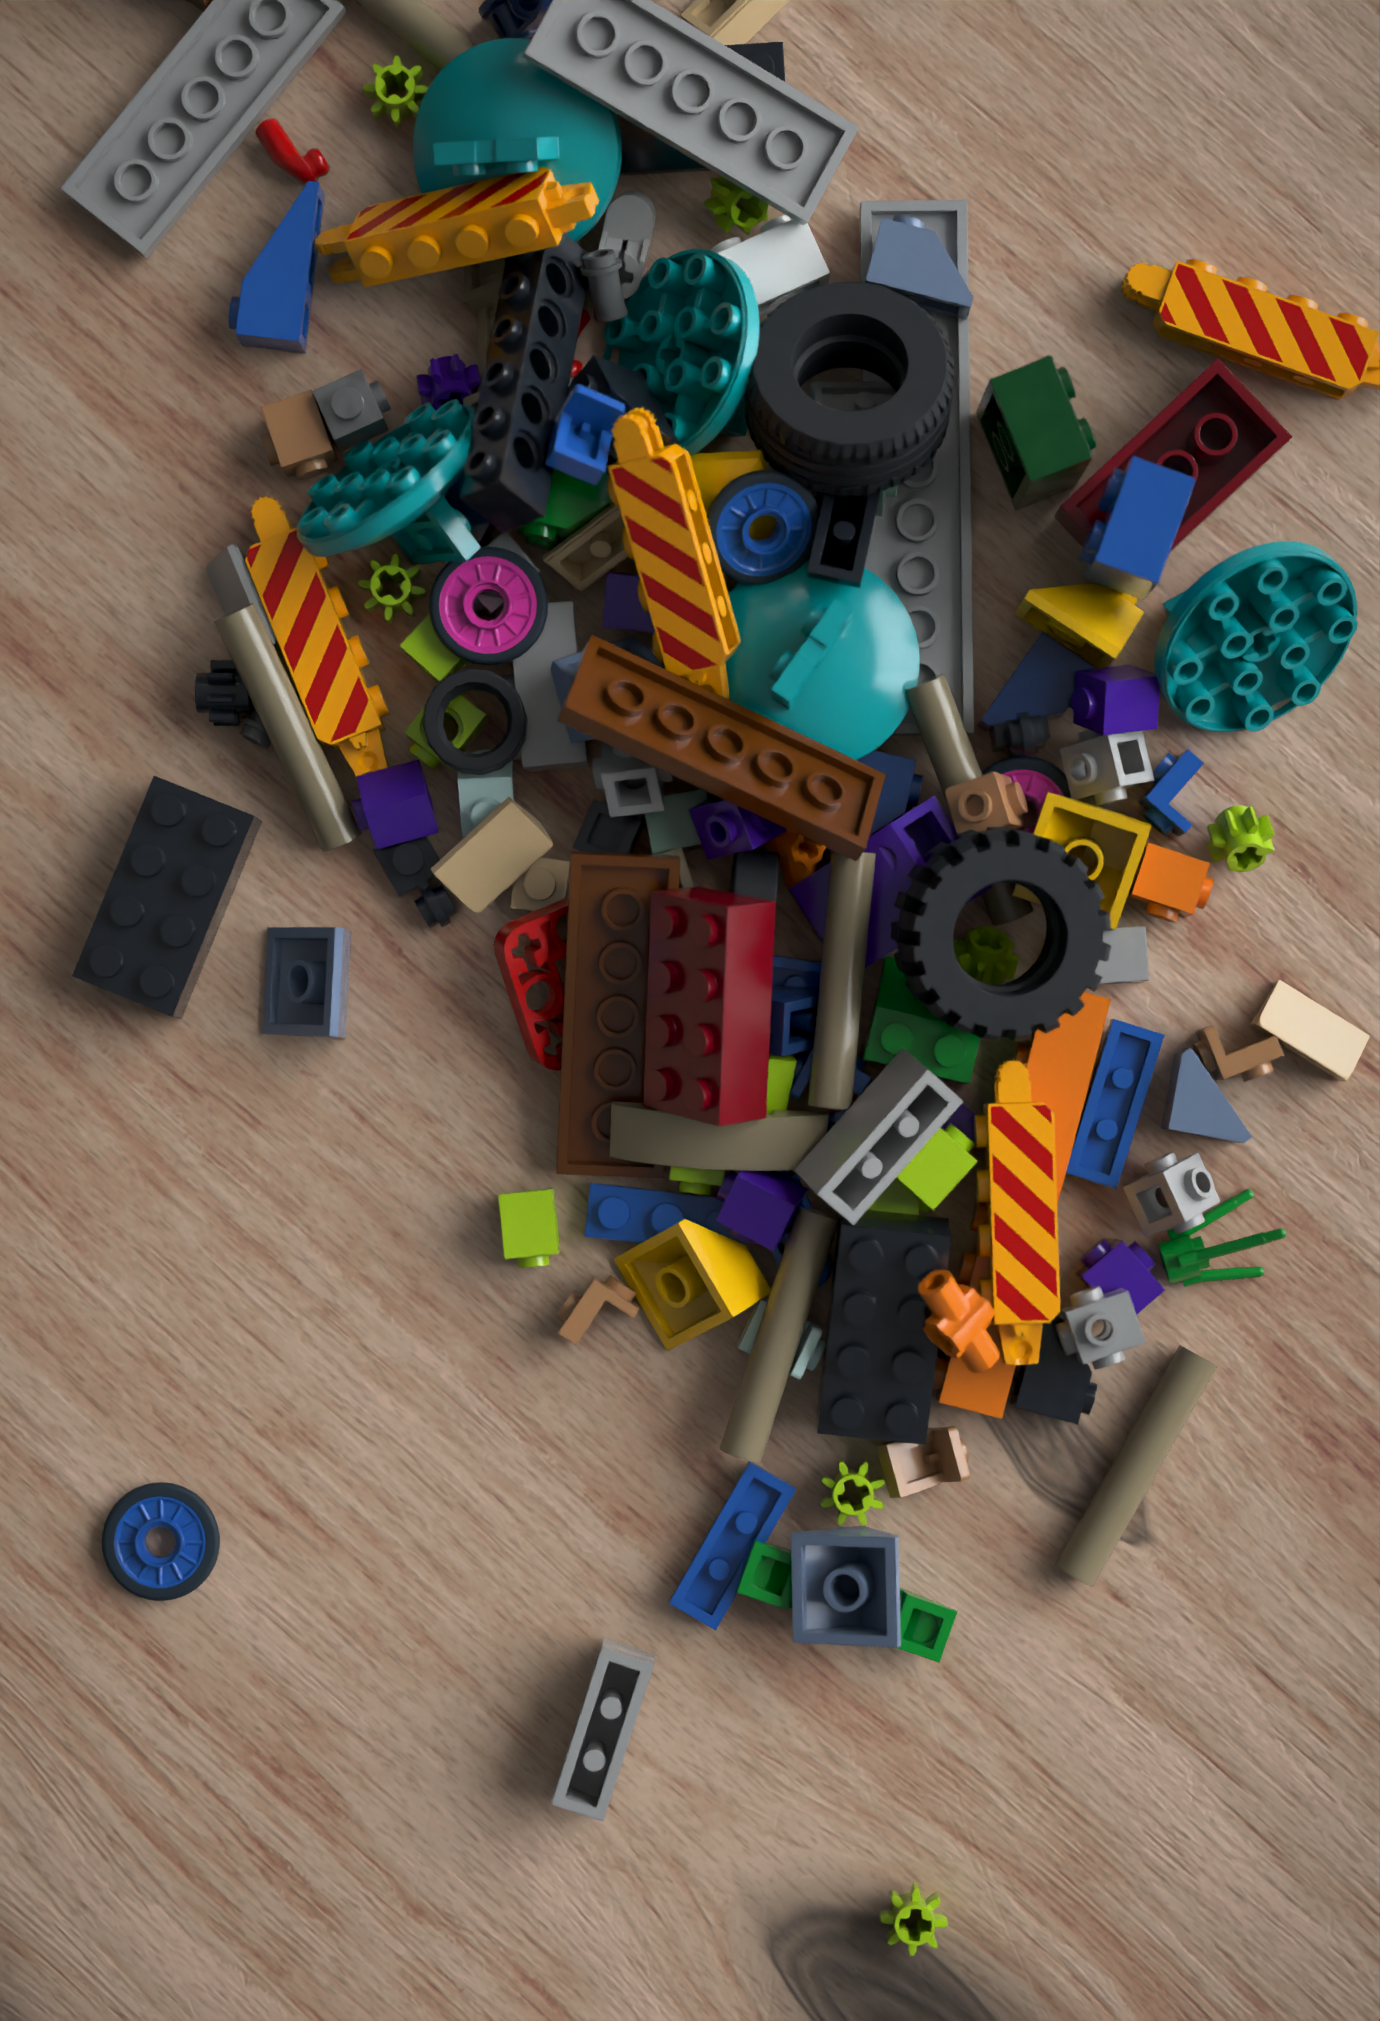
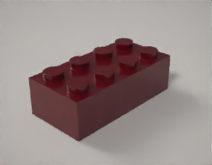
[1054,358,1292,554]
[643,886,776,1126]

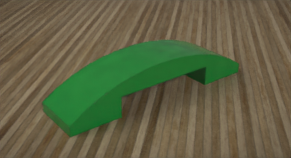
[736,1540,957,1663]

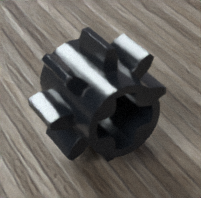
[195,660,254,726]

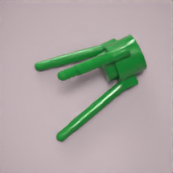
[1157,1189,1286,1287]

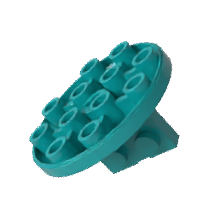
[413,38,622,242]
[603,249,759,456]
[297,399,481,565]
[1154,541,1358,732]
[726,555,920,760]

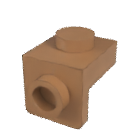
[945,772,1028,834]
[1193,1026,1284,1082]
[556,1275,640,1345]
[876,1426,970,1498]

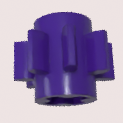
[416,354,481,411]

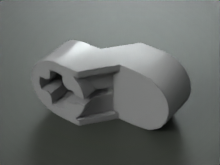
[598,191,656,299]

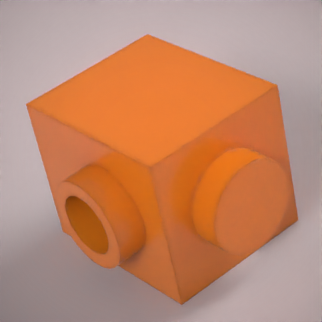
[1127,843,1214,923]

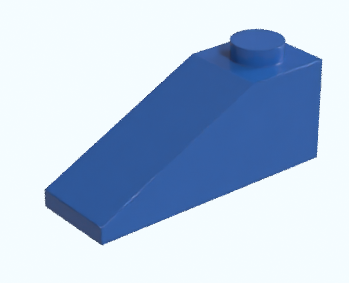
[229,181,325,353]

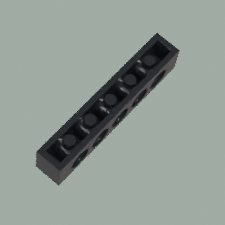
[459,233,587,533]

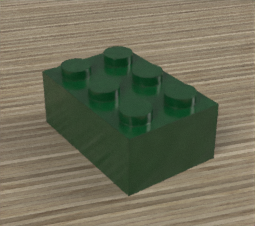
[976,355,1096,511]

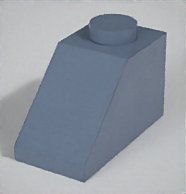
[865,215,973,320]

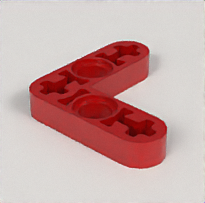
[494,897,569,1071]

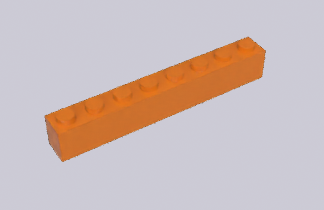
[933,992,1111,1419]

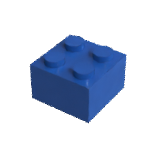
[1079,456,1196,600]

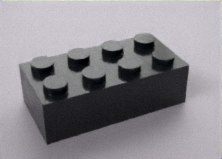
[72,776,262,1018]
[817,1210,951,1445]

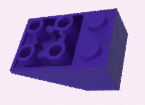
[788,796,993,968]

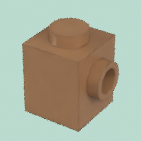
[260,389,338,480]

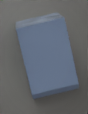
[1161,1047,1252,1143]

